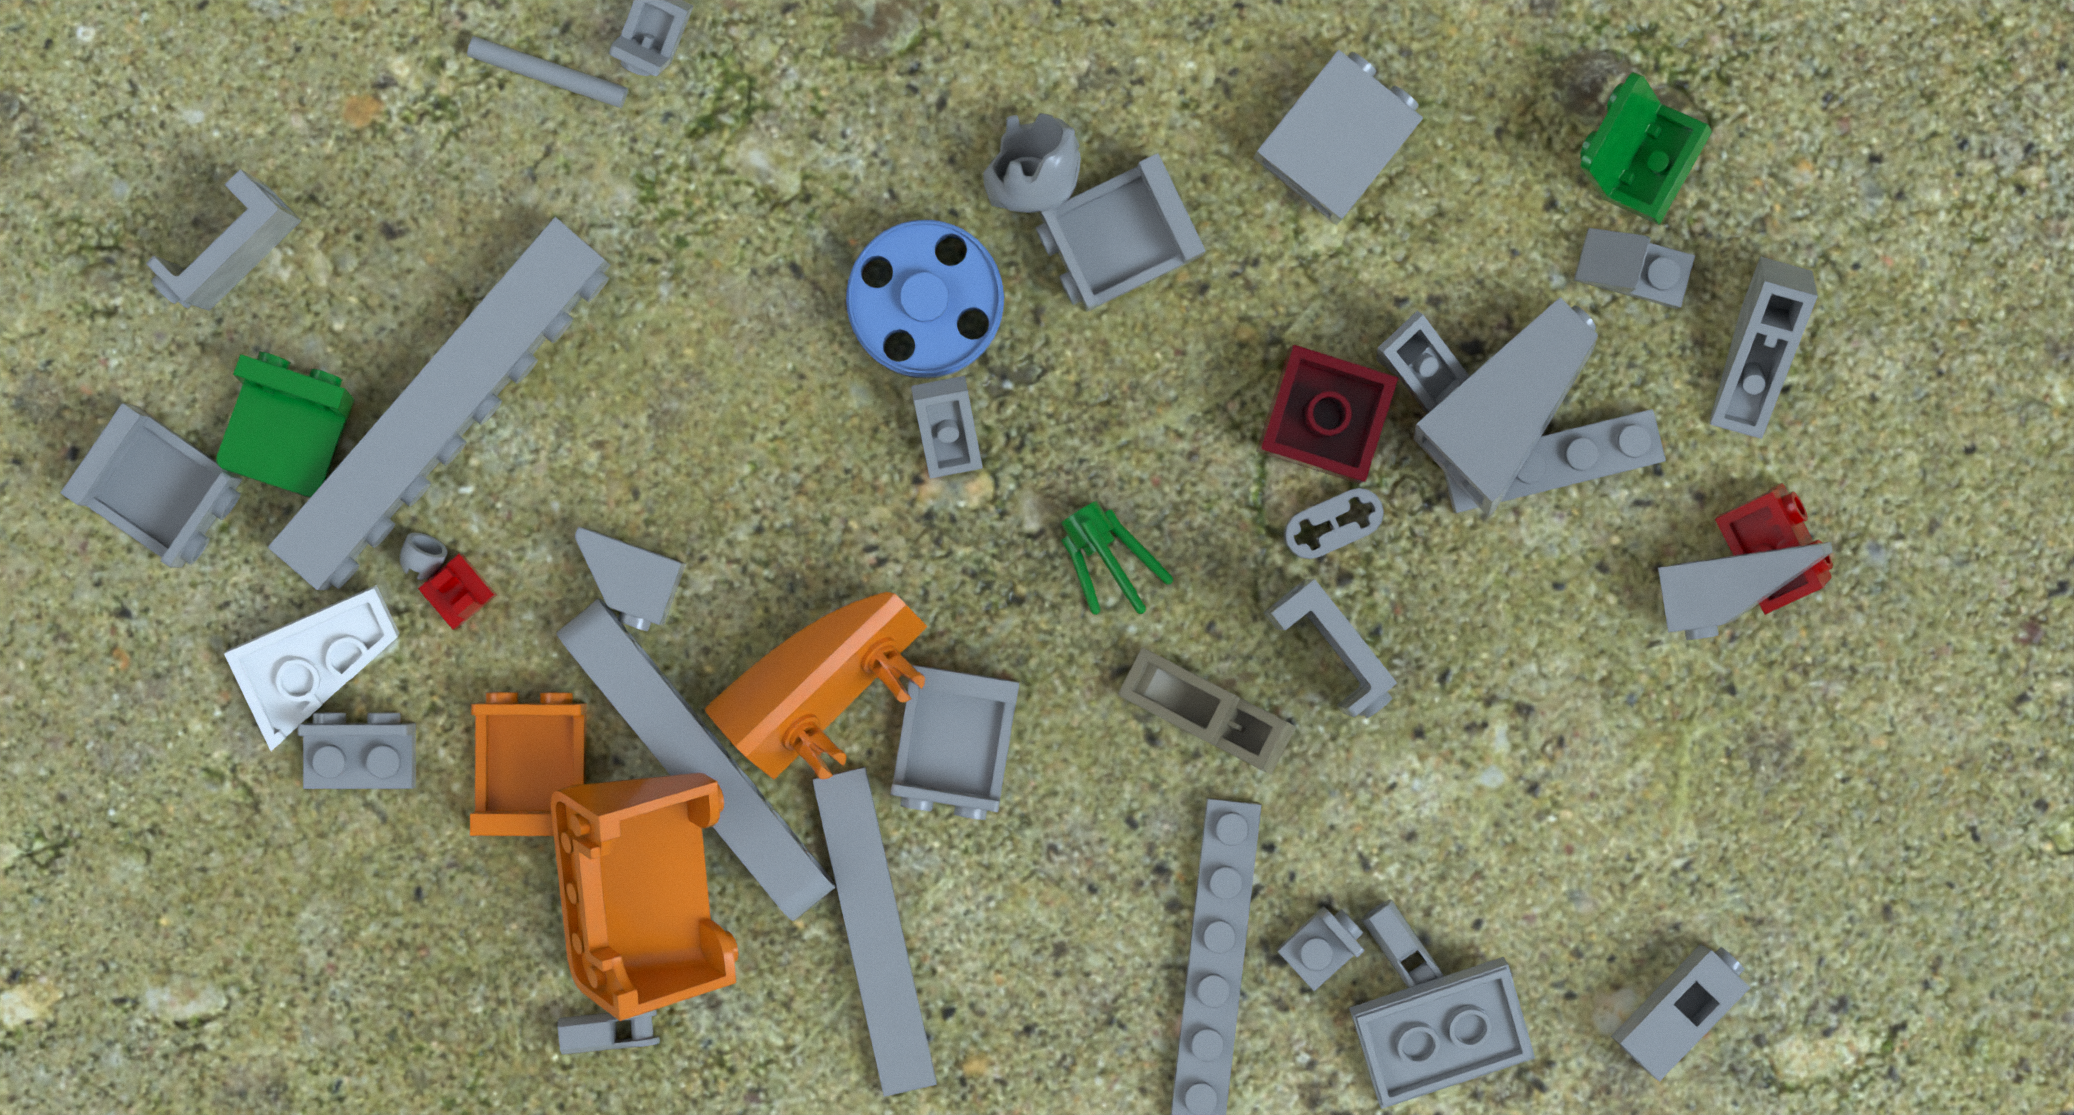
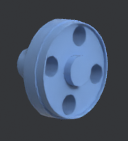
[846,220,1004,379]

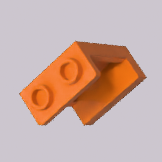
[470,692,587,836]

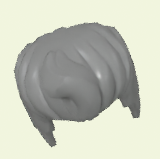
[983,113,1081,213]

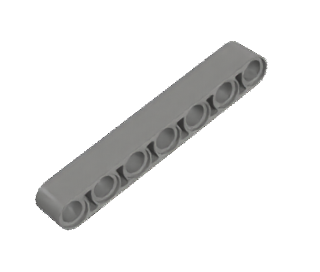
[556,598,836,921]

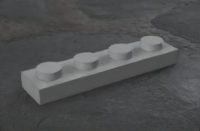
[1443,409,1666,513]

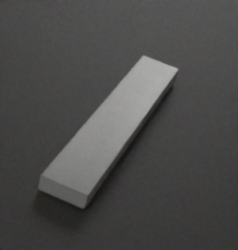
[812,767,937,1097]

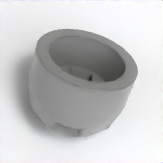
[400,533,447,580]

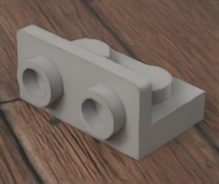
[298,712,416,789]

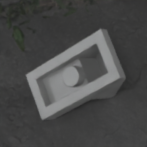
[1573,228,1695,309]
[1376,310,1470,413]
[911,376,983,479]

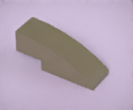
[1118,647,1296,775]

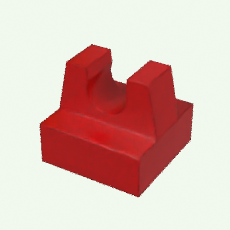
[418,554,497,630]

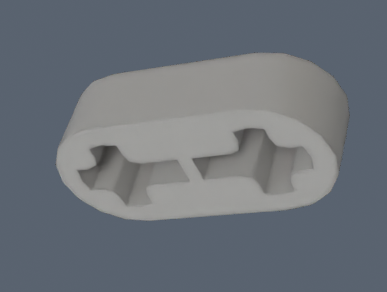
[1283,488,1384,559]

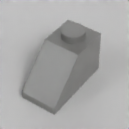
[575,527,686,631]

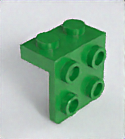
[1580,72,1712,225]
[216,351,355,498]

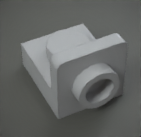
[1276,906,1365,991]

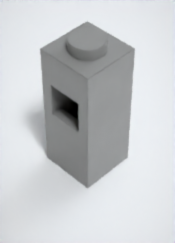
[1611,944,1750,1082]

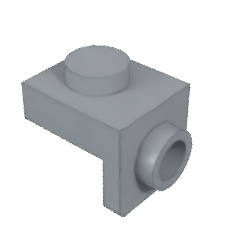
[609,0,694,76]

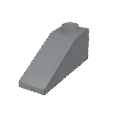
[1710,256,1818,439]
[1658,542,1833,640]

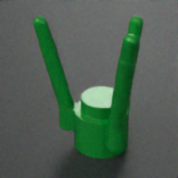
[1060,501,1173,615]

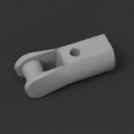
[1361,899,1444,988]
[558,1010,660,1055]

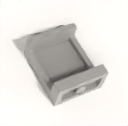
[1253,50,1423,225]
[1035,153,1206,312]
[146,169,302,311]
[60,403,243,568]
[1263,579,1397,718]
[890,664,1019,820]

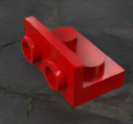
[1715,483,1833,615]

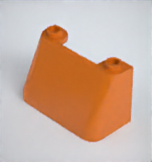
[551,772,739,1021]

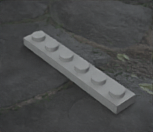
[1170,798,1262,1115]

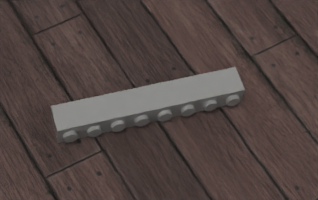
[268,217,611,590]

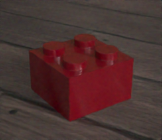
[1256,345,1398,484]

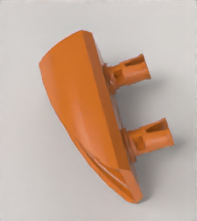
[704,592,928,780]

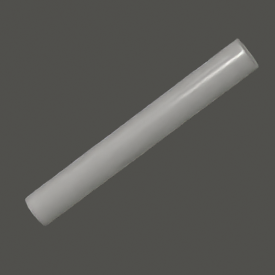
[467,36,628,108]

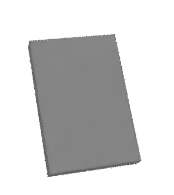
[1349,957,1535,1109]

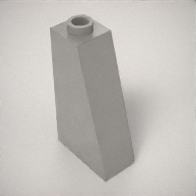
[1414,297,1598,516]

